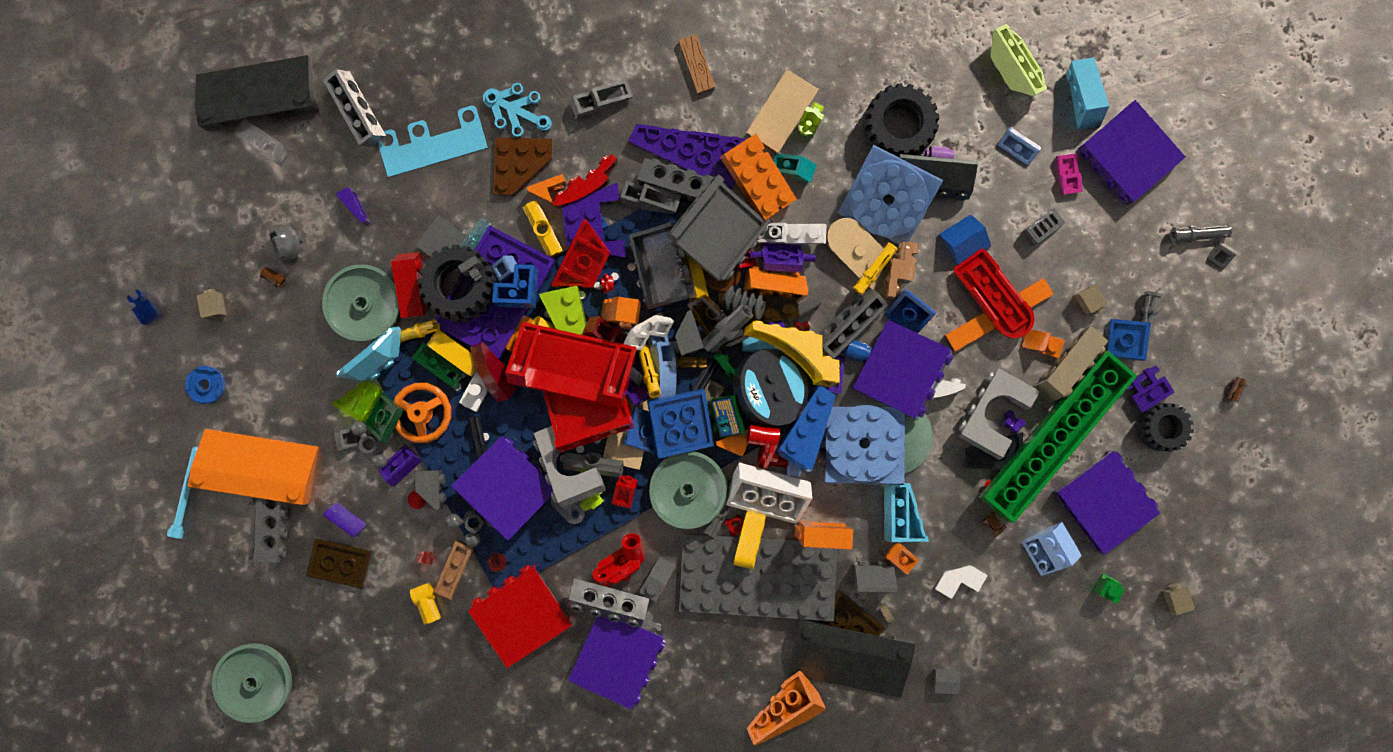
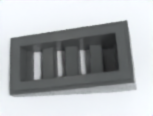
[1023,208,1065,246]
[786,299,822,323]

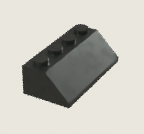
[899,154,978,201]

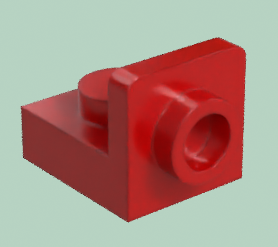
[612,476,638,508]

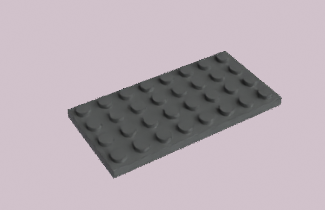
[679,534,837,621]

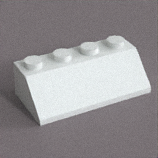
[725,462,812,524]

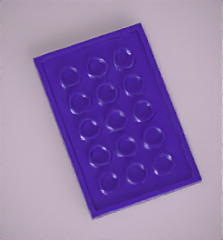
[433,225,556,360]

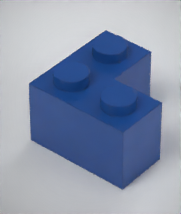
[492,264,538,309]

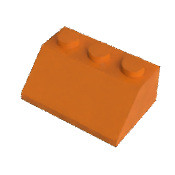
[743,266,808,302]

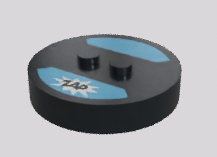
[733,349,808,428]

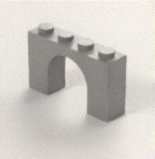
[958,368,1040,460]
[533,426,606,508]

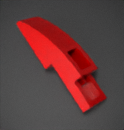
[553,154,618,209]

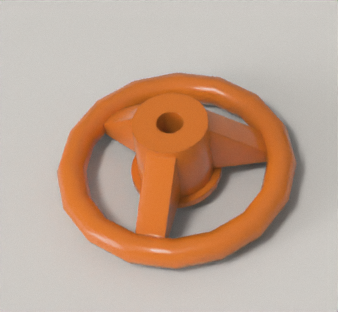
[394,383,451,443]

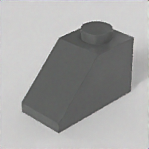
[639,556,676,602]

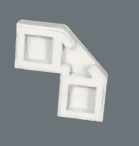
[623,315,674,351]
[934,565,988,599]

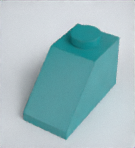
[773,153,817,183]

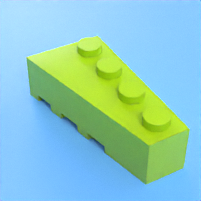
[539,286,587,335]

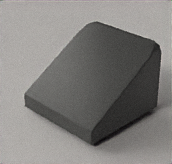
[1208,240,1236,269]
[334,428,359,451]

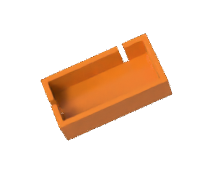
[720,134,797,220]

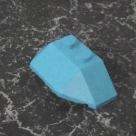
[335,327,401,381]

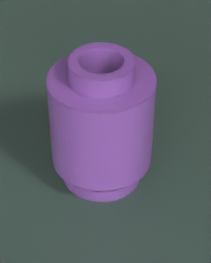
[925,146,954,159]

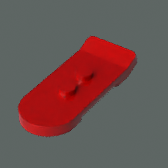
[953,249,1035,339]

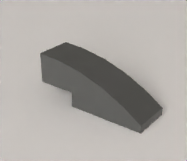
[569,79,633,119]
[619,181,681,214]

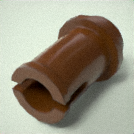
[260,267,286,288]
[1226,377,1248,403]

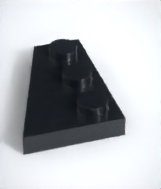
[963,432,1023,470]

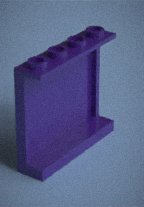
[1078,100,1186,205]
[853,320,954,421]
[451,436,554,542]
[1053,450,1160,555]
[568,616,666,710]

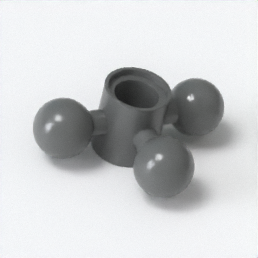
[351,421,394,469]
[445,510,493,547]

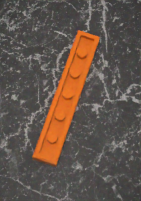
[944,278,1053,352]

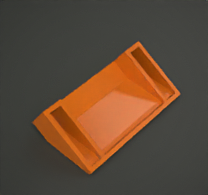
[188,429,319,505]

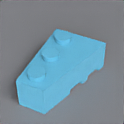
[1066,57,1109,130]
[884,482,929,542]

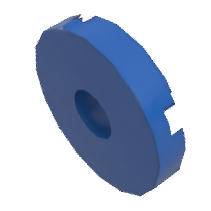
[185,366,225,404]

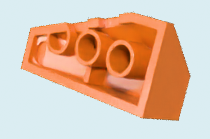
[747,671,826,746]

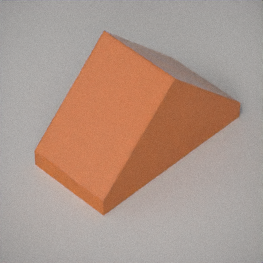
[716,429,748,457]

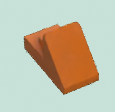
[526,174,567,205]
[1021,330,1065,359]
[885,542,919,575]

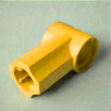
[410,583,441,625]

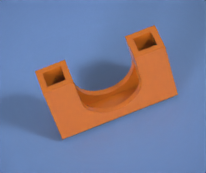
[794,520,853,549]

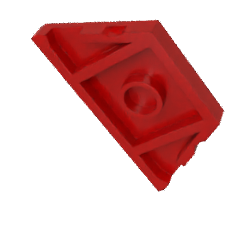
[551,219,611,287]

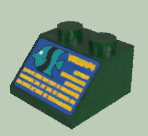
[707,393,745,438]

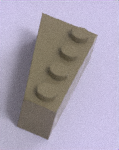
[1033,326,1108,404]

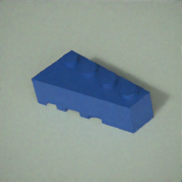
[775,385,836,473]

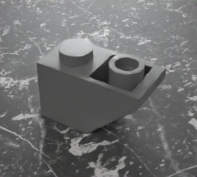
[415,470,446,510]

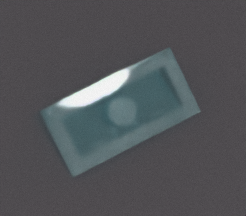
[460,218,493,250]

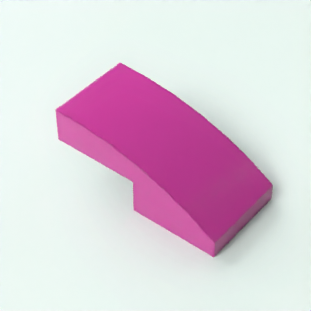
[1056,153,1083,194]

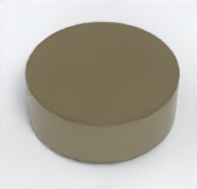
[880,604,895,624]

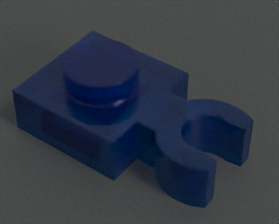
[127,290,161,325]

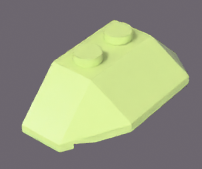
[991,24,1047,96]

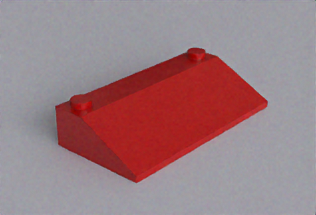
[505,322,636,409]

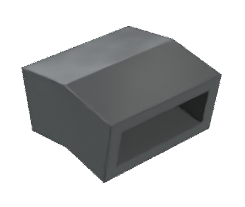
[933,669,960,695]

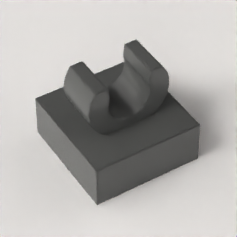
[458,256,483,281]

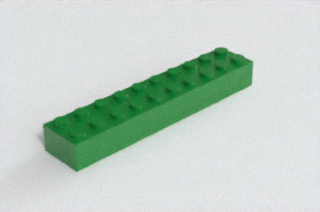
[978,350,1137,523]

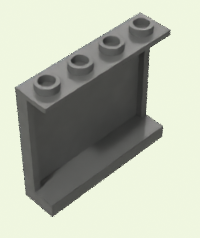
[666,174,771,282]

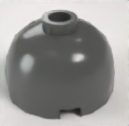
[268,224,303,263]

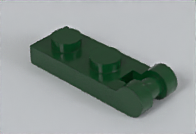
[412,342,468,390]

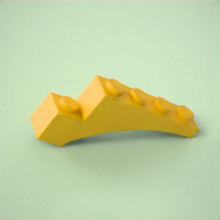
[744,321,839,387]

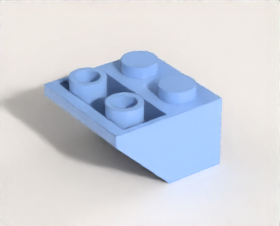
[1022,522,1082,576]

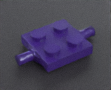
[750,243,816,273]

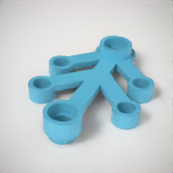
[483,83,552,138]

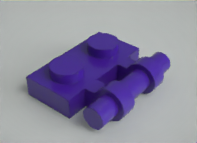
[1126,365,1175,413]

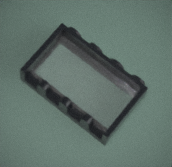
[629,222,697,310]

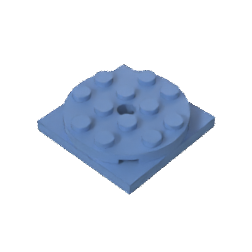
[838,145,943,244]
[825,405,905,485]

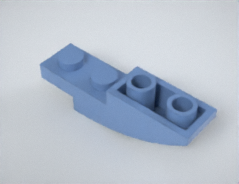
[648,335,676,399]

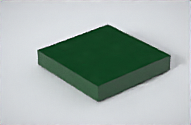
[365,392,404,443]

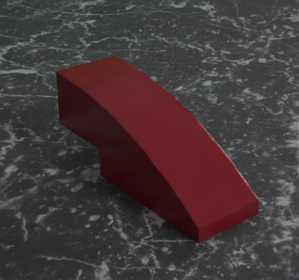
[582,316,639,364]
[470,342,517,402]

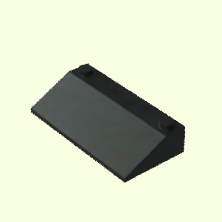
[195,55,319,131]
[788,619,916,698]

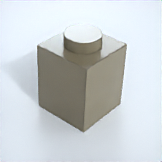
[1074,284,1108,315]
[196,289,227,319]
[1163,583,1195,615]

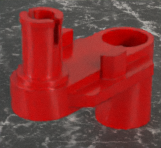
[746,424,788,469]
[593,533,645,589]

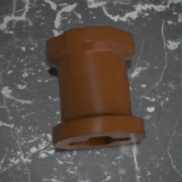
[981,512,1007,537]

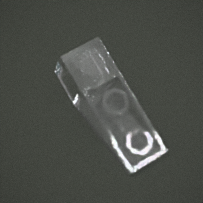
[234,119,292,166]

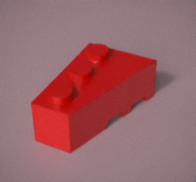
[391,252,429,318]

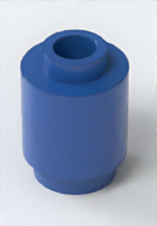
[842,340,871,362]

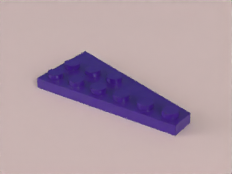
[628,124,746,191]

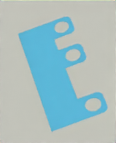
[378,106,488,177]

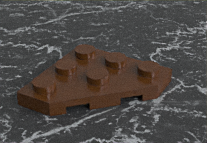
[493,137,553,196]

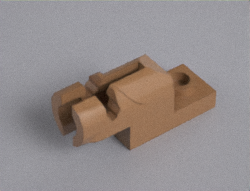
[882,242,919,300]

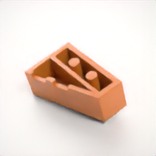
[601,297,641,330]

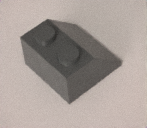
[673,310,704,357]
[853,560,897,592]

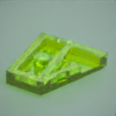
[332,380,383,422]

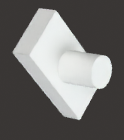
[459,371,488,412]

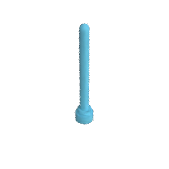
[166,447,198,539]

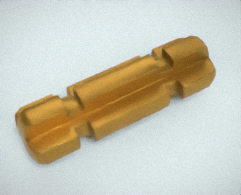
[675,356,707,369]

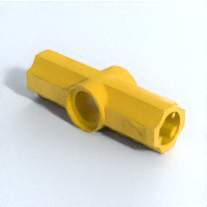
[523,200,564,258]

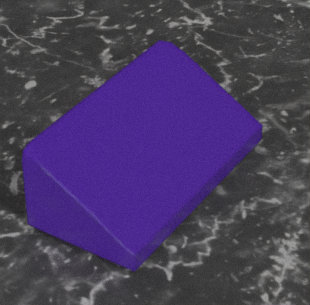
[378,444,421,487]
[323,503,366,537]

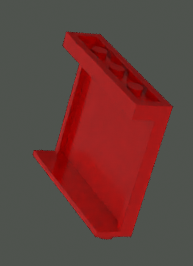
[543,391,635,452]
[468,564,573,668]

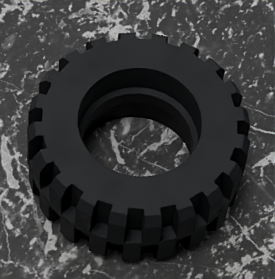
[863,83,940,157]
[418,245,497,322]

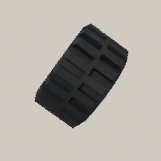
[1138,403,1194,452]

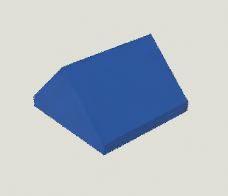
[939,214,991,265]
[884,289,937,333]

